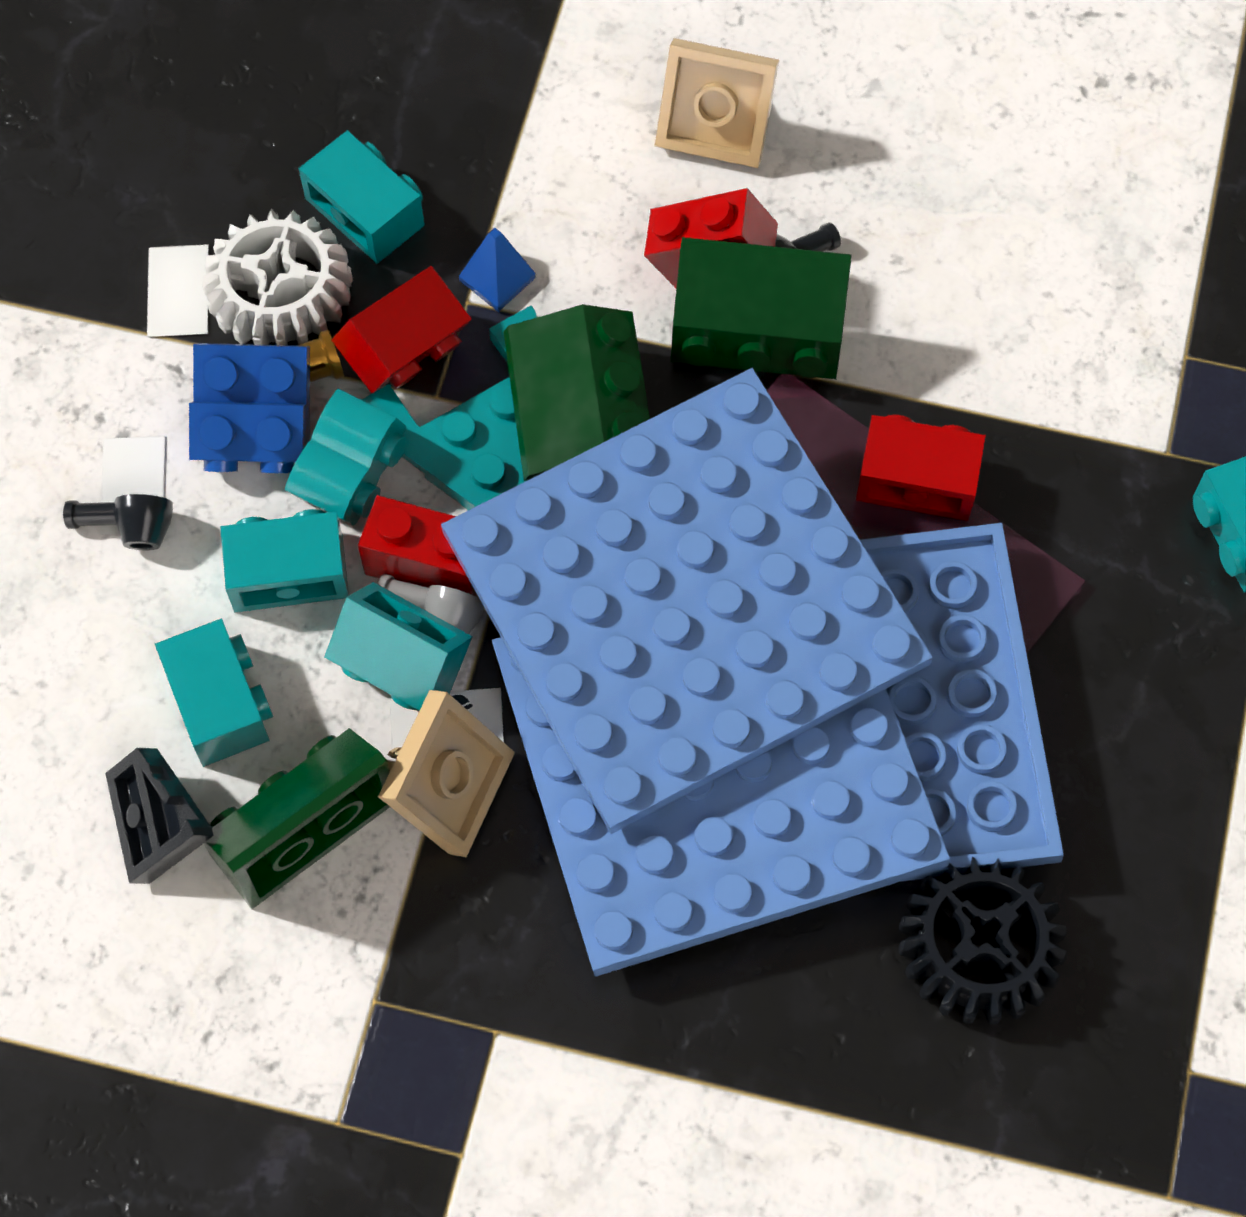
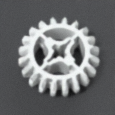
[202,209,353,346]

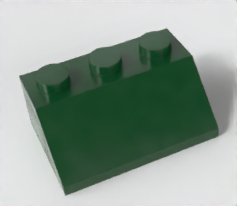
[671,237,852,379]
[503,304,650,481]
[204,728,390,909]

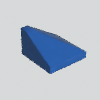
[459,228,536,312]

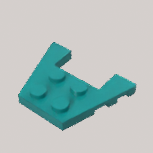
[361,305,537,510]

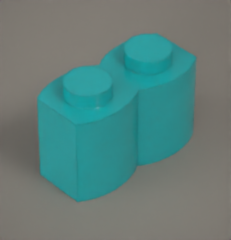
[284,388,407,526]

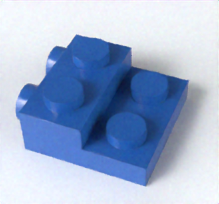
[189,343,310,474]

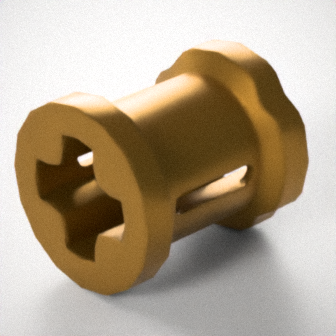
[282,329,344,382]

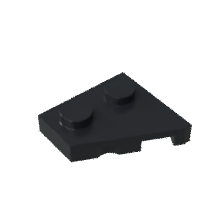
[105,747,214,884]

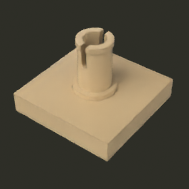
[655,38,779,168]
[378,690,515,857]

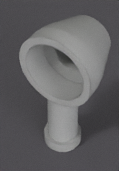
[377,574,484,634]

